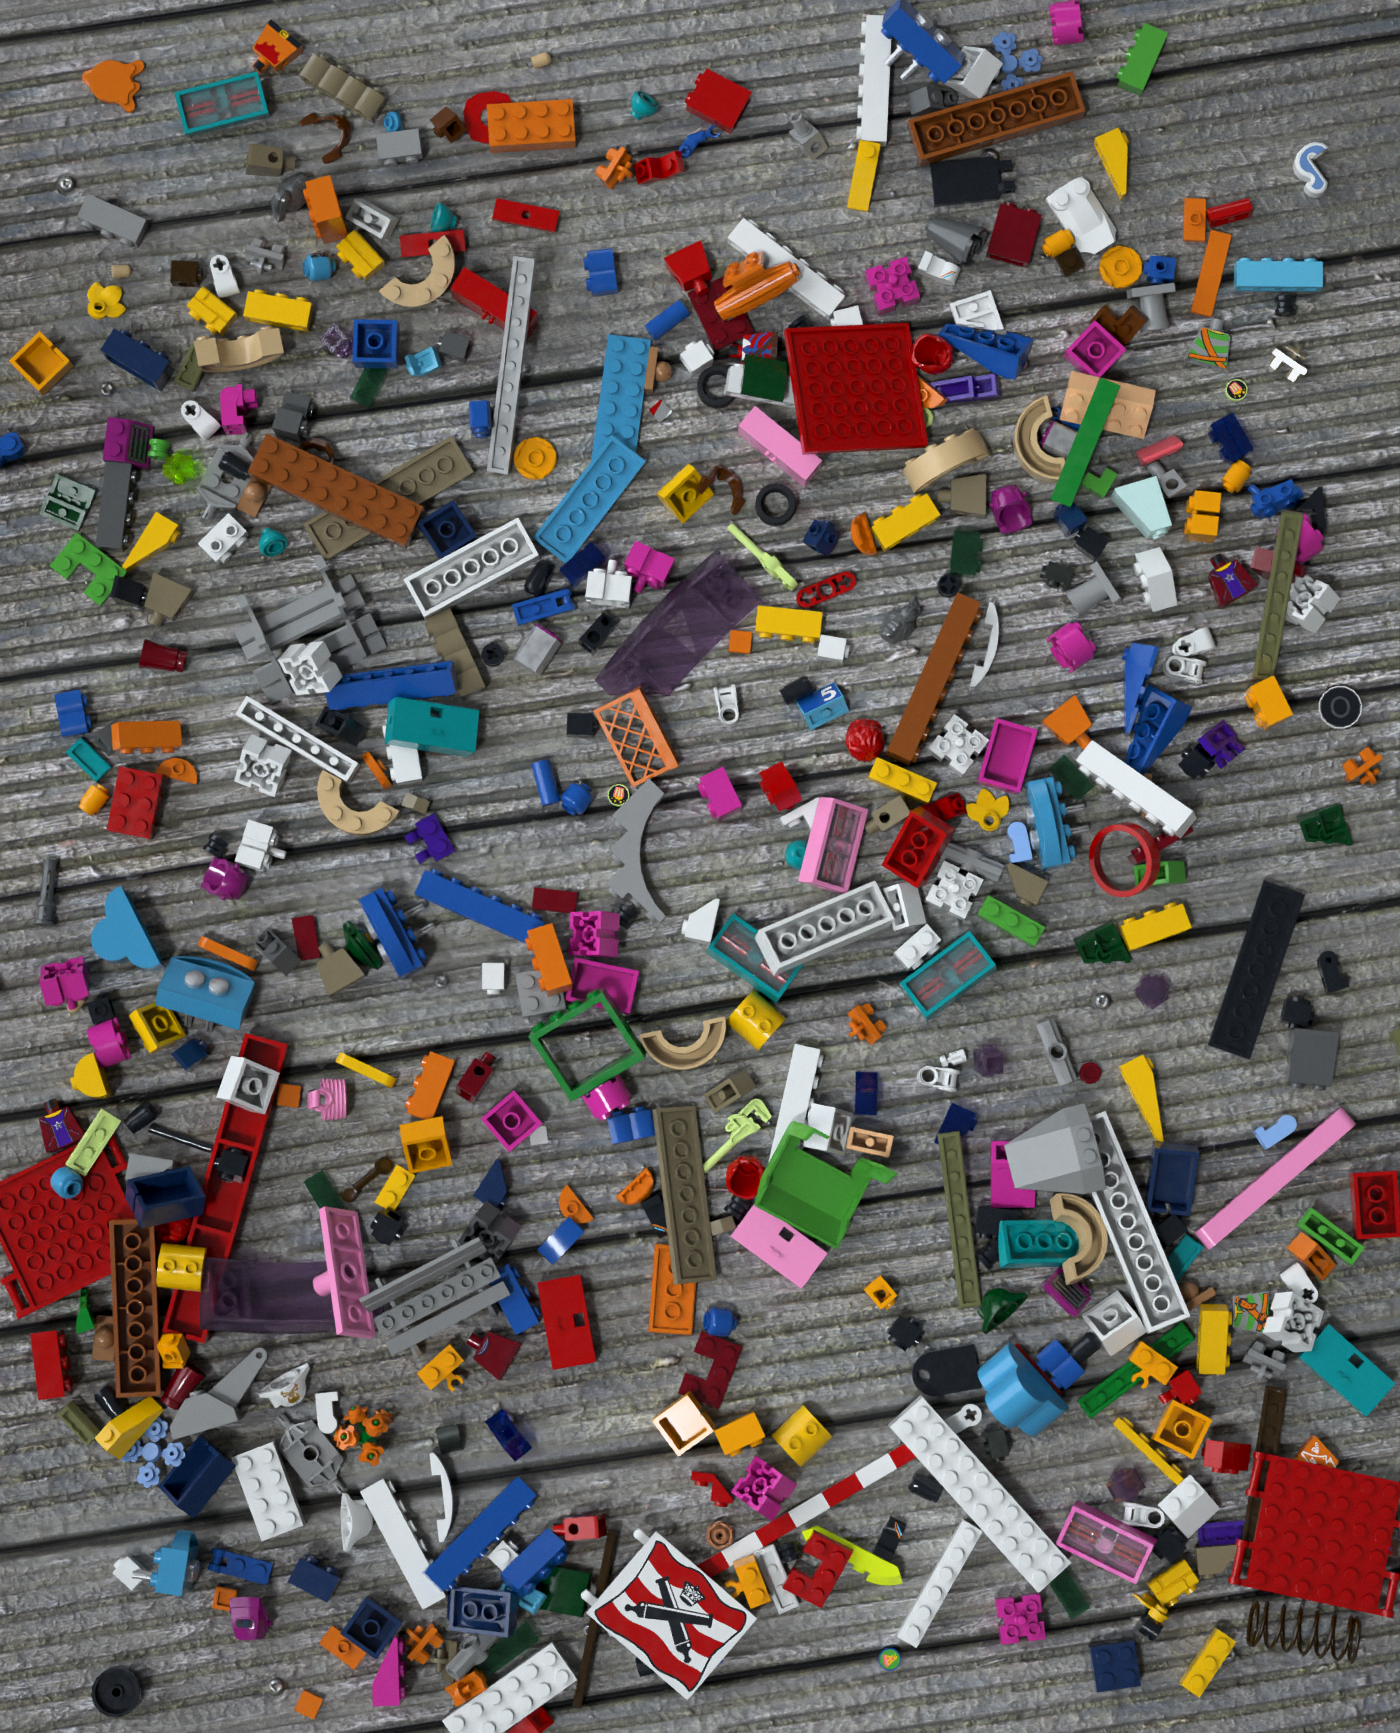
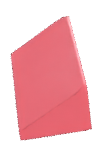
[1136,435,1183,466]

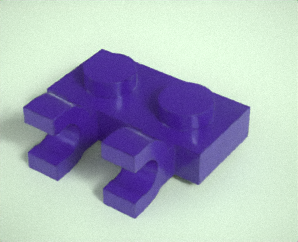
[1198,719,1246,769]
[405,814,455,864]

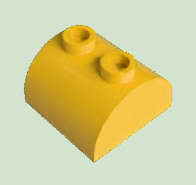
[656,464,714,524]
[726,990,787,1051]
[129,1002,186,1055]
[70,1053,113,1099]
[156,1243,207,1292]
[771,1405,833,1467]

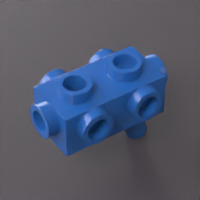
[1248,479,1303,520]

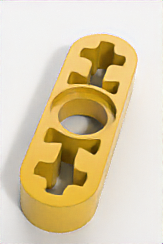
[335,1052,397,1088]

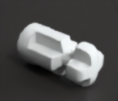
[940,1049,967,1068]

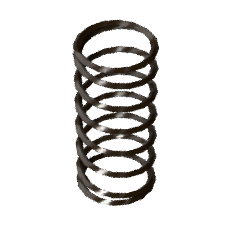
[1246,1599,1361,1664]

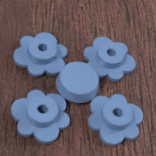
[992,31,1043,92]
[122,1417,186,1488]

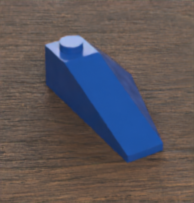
[938,323,1034,380]
[1122,643,1159,735]
[1125,684,1193,775]

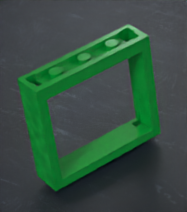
[528,987,647,1102]

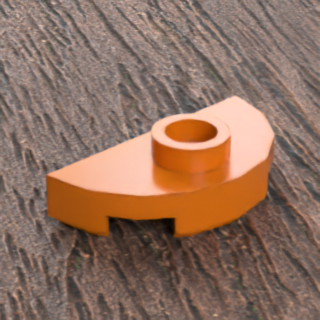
[917,375,948,409]
[850,513,877,556]
[361,751,392,790]
[155,758,198,785]
[615,1167,654,1205]
[559,1185,594,1224]

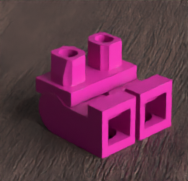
[220,384,259,435]

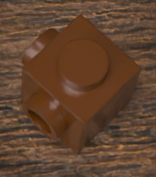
[430,106,467,143]

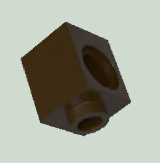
[170,260,203,287]

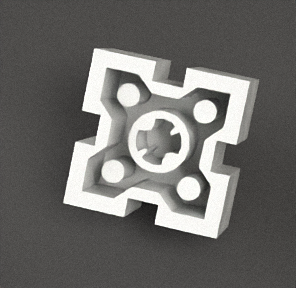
[585,560,633,609]
[1285,575,1340,634]
[278,641,343,695]
[927,714,989,778]
[234,734,292,797]
[235,819,286,873]
[924,861,984,921]
[1263,1291,1324,1352]

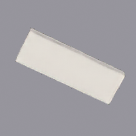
[753,1544,800,1614]

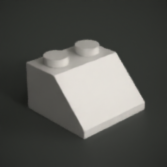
[945,46,1003,99]
[681,898,720,945]
[803,1103,854,1156]
[1082,1290,1147,1356]
[1157,1475,1220,1539]

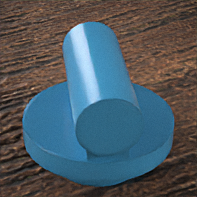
[384,111,404,132]

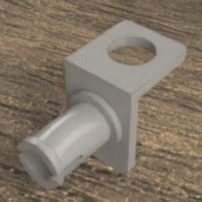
[789,112,828,161]
[1148,461,1187,498]

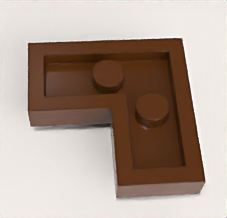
[1090,304,1149,347]

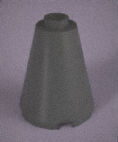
[925,216,987,268]

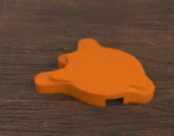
[82,60,145,113]

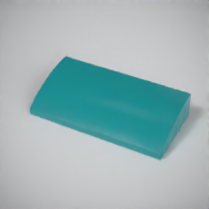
[998,1220,1079,1268]

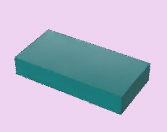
[66,737,112,783]
[1167,1234,1204,1282]

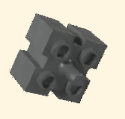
[458,1201,522,1265]

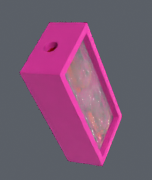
[1055,1500,1158,1584]

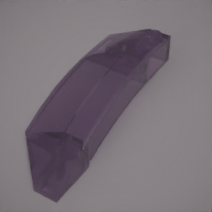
[595,549,763,696]
[199,1257,384,1334]

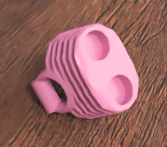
[307,1078,347,1121]

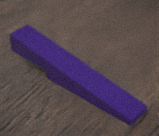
[1198,1520,1245,1546]

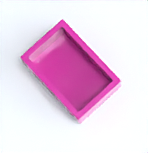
[976,718,1038,795]
[566,957,639,1015]

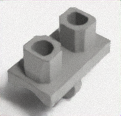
[245,238,284,275]
[1242,1341,1286,1381]

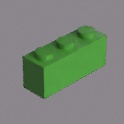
[1116,23,1168,96]
[976,895,1046,948]
[1295,1208,1365,1265]

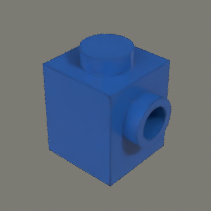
[1143,255,1176,285]

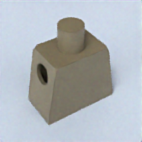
[245,143,295,177]
[937,474,986,519]
[145,573,194,628]
[864,795,912,835]
[316,941,366,997]

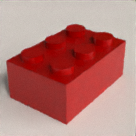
[106,766,166,839]
[882,806,956,888]
[1349,1171,1400,1240]
[30,1330,74,1400]

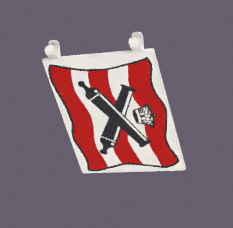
[581,1528,757,1700]

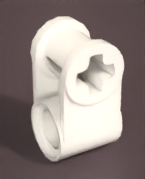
[210,255,240,299]
[181,400,221,441]
[1172,627,1216,658]
[1163,656,1207,684]
[713,684,739,728]
[917,1066,960,1093]
[1279,1262,1318,1304]
[1121,1502,1165,1528]

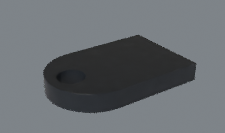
[912,1344,982,1396]

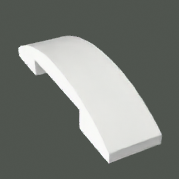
[969,602,999,690]
[430,1452,454,1542]

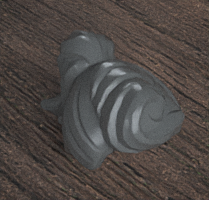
[271,173,310,223]
[879,595,921,644]

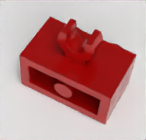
[759,761,803,812]
[1158,1369,1202,1406]
[1201,1439,1251,1475]

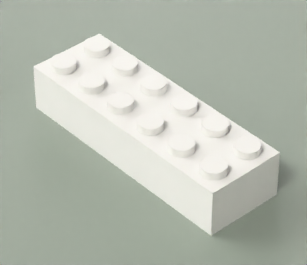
[404,518,540,621]
[755,881,894,976]
[442,1641,578,1733]

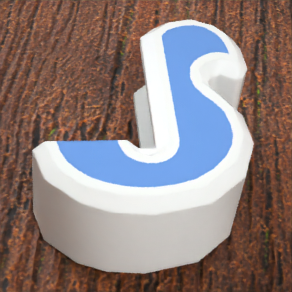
[1293,142,1328,198]

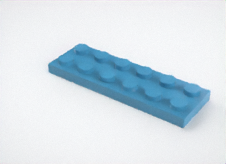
[591,334,651,461]
[533,435,646,565]

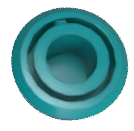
[631,91,659,120]
[430,203,457,232]
[259,528,288,557]
[785,840,808,870]

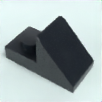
[1296,487,1326,533]

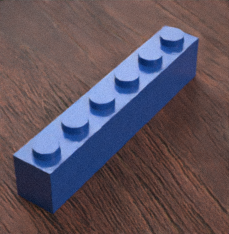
[325,660,459,710]
[414,869,546,944]
[422,1477,537,1592]

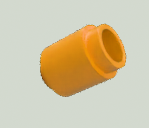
[1041,229,1075,258]
[1221,460,1252,493]
[78,784,109,817]

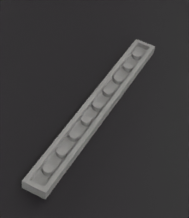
[487,255,537,475]

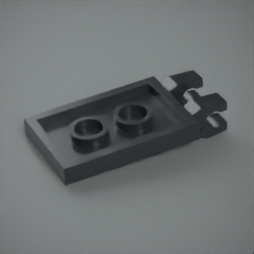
[930,157,1015,207]

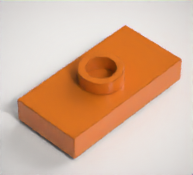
[1183,198,1206,243]
[319,1625,367,1670]

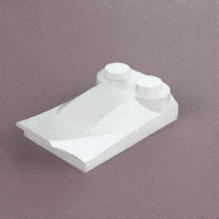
[1046,176,1117,255]

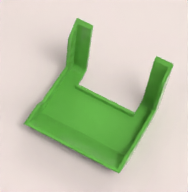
[754,1121,898,1249]

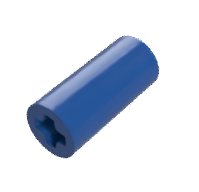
[644,300,690,341]
[531,759,561,807]

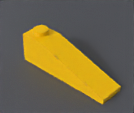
[1118,1055,1164,1142]

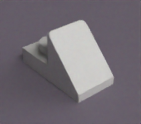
[780,797,819,831]

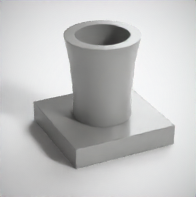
[1126,283,1175,332]
[1065,562,1123,617]

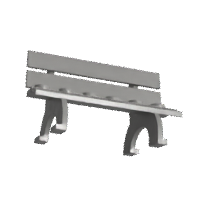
[234,555,387,705]
[359,1237,510,1358]

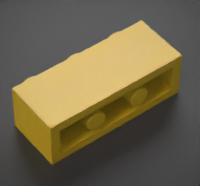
[243,289,314,332]
[871,493,940,552]
[755,605,823,644]
[867,757,937,805]
[1119,902,1192,952]
[1196,1304,1232,1375]
[1178,1627,1236,1698]

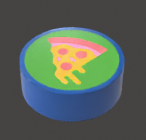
[878,1648,901,1671]

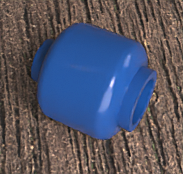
[561,783,593,816]
[703,1307,737,1337]

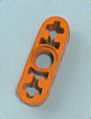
[197,936,259,971]

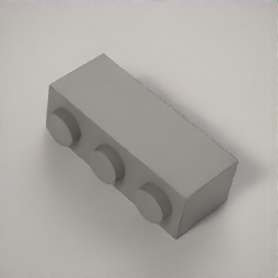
[77,194,149,248]

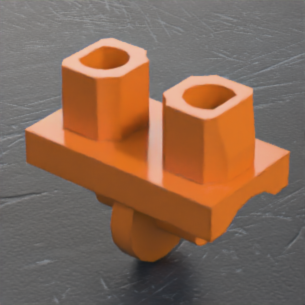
[595,147,633,190]
[1341,746,1383,785]
[847,1003,887,1045]
[405,1622,444,1665]
[444,1669,489,1707]

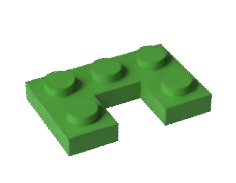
[50,532,128,607]

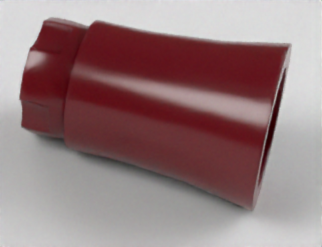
[139,639,187,673]
[160,1361,206,1410]

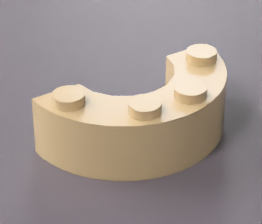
[379,235,456,307]
[194,326,284,372]
[1013,395,1065,484]
[903,428,991,494]
[317,770,401,837]
[639,1016,726,1071]
[1050,1193,1108,1286]

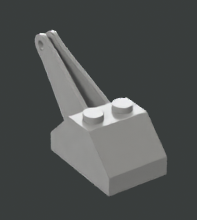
[170,1348,268,1440]

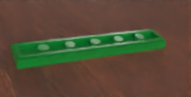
[1050,377,1120,507]
[1077,1322,1195,1419]

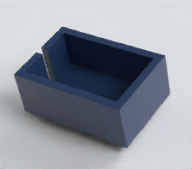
[100,328,175,392]
[1144,1141,1199,1216]
[125,1166,206,1229]
[158,1435,236,1518]

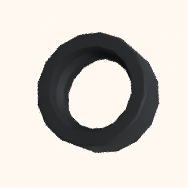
[697,365,736,409]
[755,483,796,526]

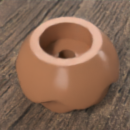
[706,1521,734,1550]

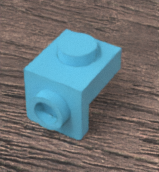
[405,347,443,377]

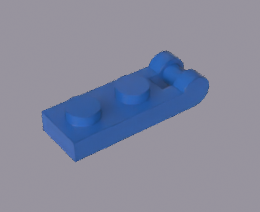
[512,588,576,626]
[208,1548,274,1585]

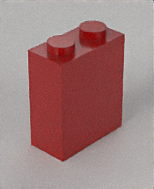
[684,68,752,135]

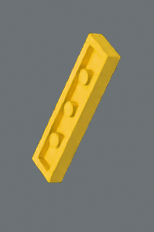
[1112,1417,1184,1486]

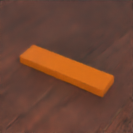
[1190,230,1232,318]

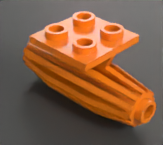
[714,251,801,320]

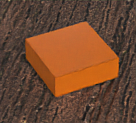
[728,630,752,654]
[277,1083,302,1108]
[212,1586,239,1612]
[294,1689,324,1720]

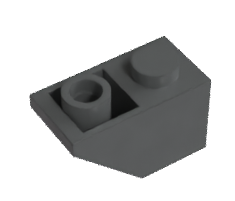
[908,86,957,116]
[253,928,302,976]

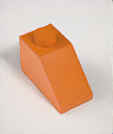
[1287,1232,1336,1281]

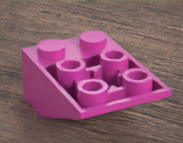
[990,1141,1035,1208]
[372,1634,407,1707]

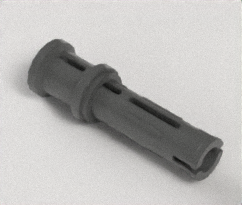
[34,859,58,926]

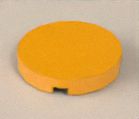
[1099,246,1142,289]
[514,437,557,480]

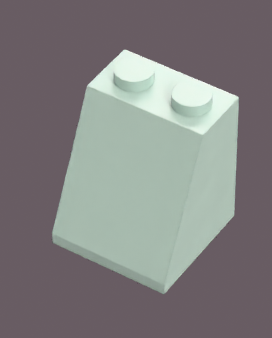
[1111,476,1172,540]

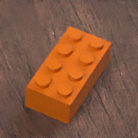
[487,99,576,153]
[303,175,348,244]

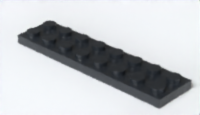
[1207,881,1305,1060]

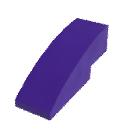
[930,373,1001,404]

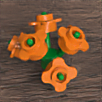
[334,1405,394,1466]

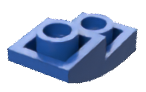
[537,1217,584,1265]

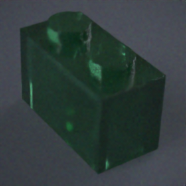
[949,530,983,579]

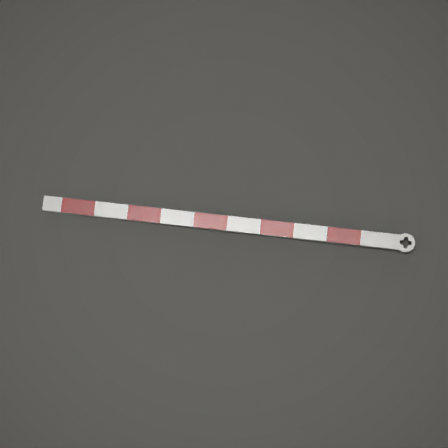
[607,1404,982,1637]

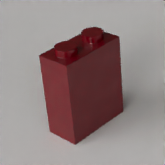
[986,202,1042,269]

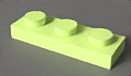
[65,1108,121,1176]

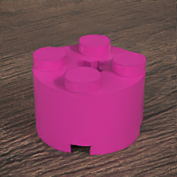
[1049,0,1084,46]
[1276,513,1324,564]
[1046,622,1096,673]
[87,1017,132,1068]
[581,1074,632,1121]

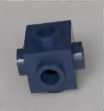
[802,519,841,556]

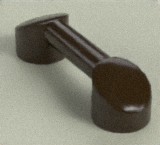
[341,1157,393,1202]

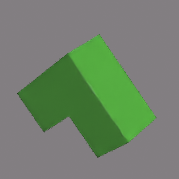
[1080,467,1118,499]

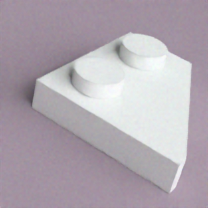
[949,290,1004,332]

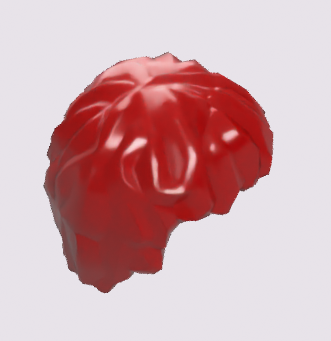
[911,333,955,375]
[845,718,885,762]
[726,1155,765,1200]
[156,1218,192,1244]

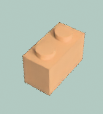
[845,1127,894,1158]

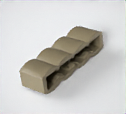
[299,54,386,123]
[424,608,486,699]

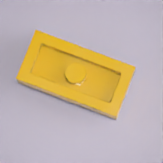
[374,1165,416,1210]

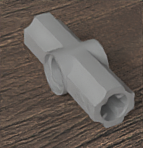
[940,843,1004,883]
[1036,1018,1077,1087]
[445,1634,499,1681]

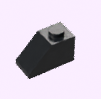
[110,575,148,609]
[315,706,367,747]
[974,1206,1022,1239]

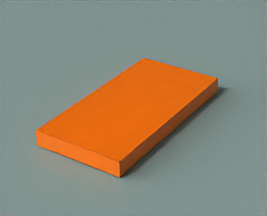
[648,1244,696,1335]

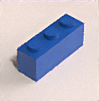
[489,1264,541,1335]
[500,1528,569,1599]

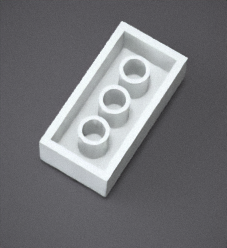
[231,1441,306,1541]

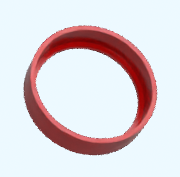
[1089,822,1160,897]

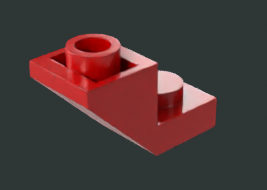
[633,151,685,185]
[921,793,967,822]
[691,1471,733,1507]
[506,1706,554,1733]

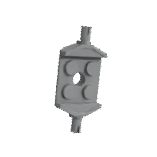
[196,432,254,521]
[277,1413,346,1494]

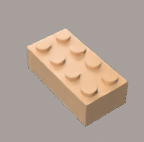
[1059,371,1156,439]

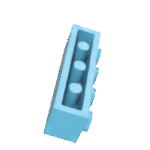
[1234,258,1323,292]

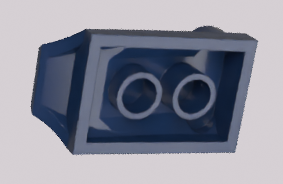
[447,1585,518,1638]

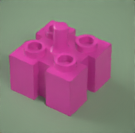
[864,257,920,316]
[624,540,675,594]
[568,911,620,958]
[39,956,90,1010]
[731,1456,797,1521]
[994,1593,1046,1645]

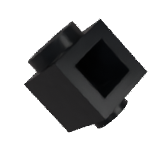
[1178,743,1216,779]
[1279,996,1315,1029]
[214,1148,249,1183]
[370,1207,407,1246]
[887,1315,923,1351]
[1152,1526,1187,1564]

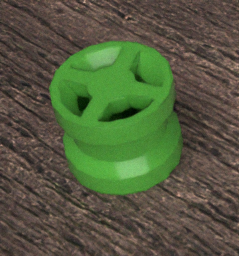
[147,439,171,461]

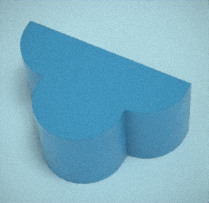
[91,886,166,971]
[977,1341,1070,1436]

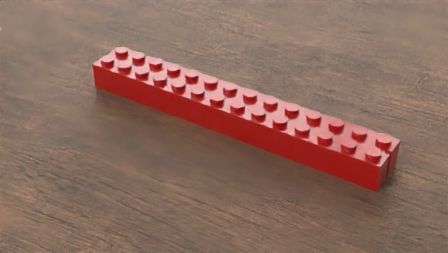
[162,1033,290,1343]

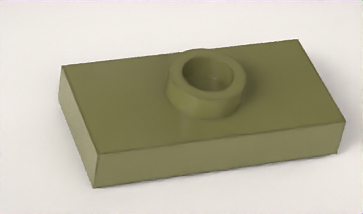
[174,344,204,392]
[58,1401,100,1447]

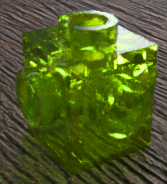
[162,453,196,485]

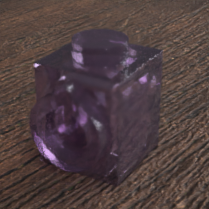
[319,323,353,359]
[1133,974,1169,1010]
[973,1043,1003,1077]
[1106,1467,1146,1504]

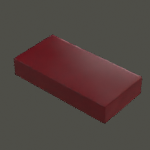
[532,887,578,914]
[291,915,321,962]

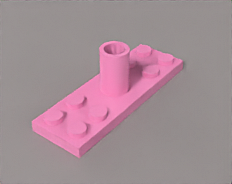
[313,1206,376,1339]

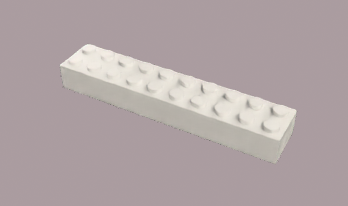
[1090,1111,1190,1334]
[888,1395,1071,1593]

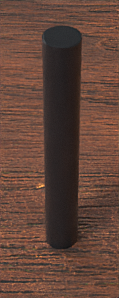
[148,1124,213,1153]

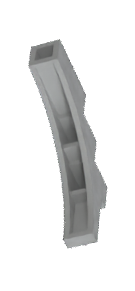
[607,779,666,924]

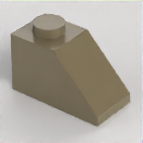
[1006,862,1048,908]
[703,1069,757,1114]
[1194,1544,1237,1579]

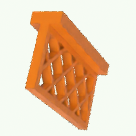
[593,686,680,787]

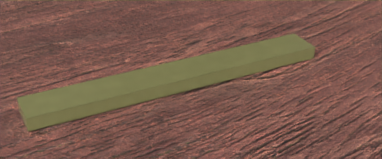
[1252,510,1304,680]
[937,1131,981,1308]

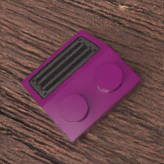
[103,417,154,469]
[1040,1267,1092,1317]

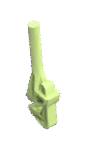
[727,523,798,591]
[703,1099,772,1175]

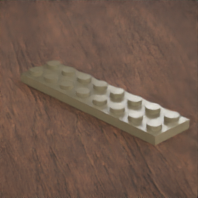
[303,435,474,561]
[652,1106,717,1285]

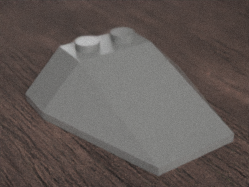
[1004,1103,1106,1194]

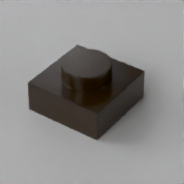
[1055,248,1084,278]

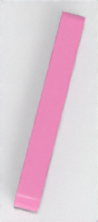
[1195,1107,1356,1250]

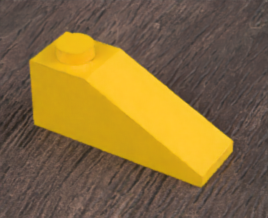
[1093,127,1129,201]
[847,140,881,212]
[122,512,181,572]
[95,1396,165,1460]

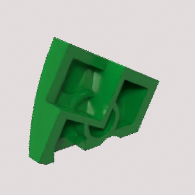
[76,1288,97,1334]

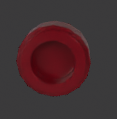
[1079,1062,1101,1084]

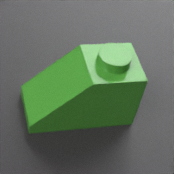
[1134,861,1186,887]

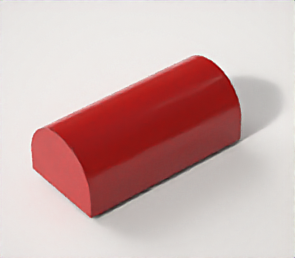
[1206,198,1253,228]

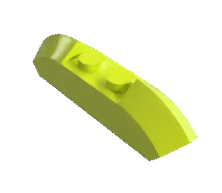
[802,1525,903,1586]

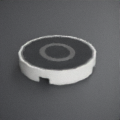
[1318,686,1362,729]

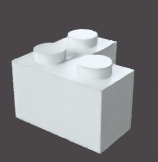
[1133,547,1177,612]

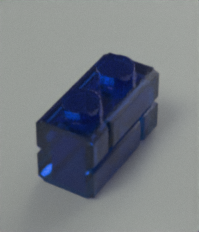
[1208,413,1254,465]
[559,541,606,589]

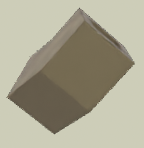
[401,793,430,814]
[710,1216,736,1236]

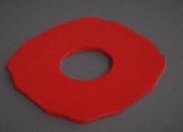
[463,91,512,144]

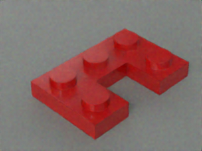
[782,1530,853,1608]

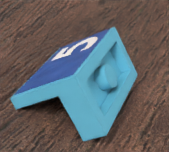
[796,682,849,731]

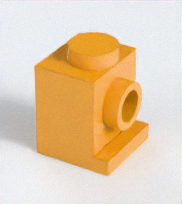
[863,1275,898,1310]
[157,1334,191,1368]

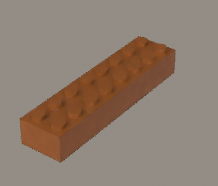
[907,71,1085,167]
[248,433,425,549]
[885,592,983,766]
[109,1217,163,1398]

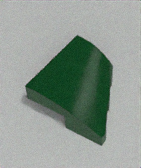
[1297,802,1353,846]
[1073,921,1132,963]

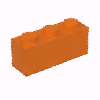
[111,721,182,754]
[525,923,572,997]
[405,1051,456,1120]

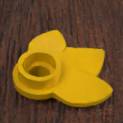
[87,282,126,320]
[966,789,1009,832]
[1133,1592,1169,1623]

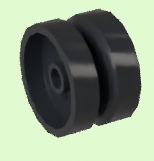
[91,1665,144,1718]

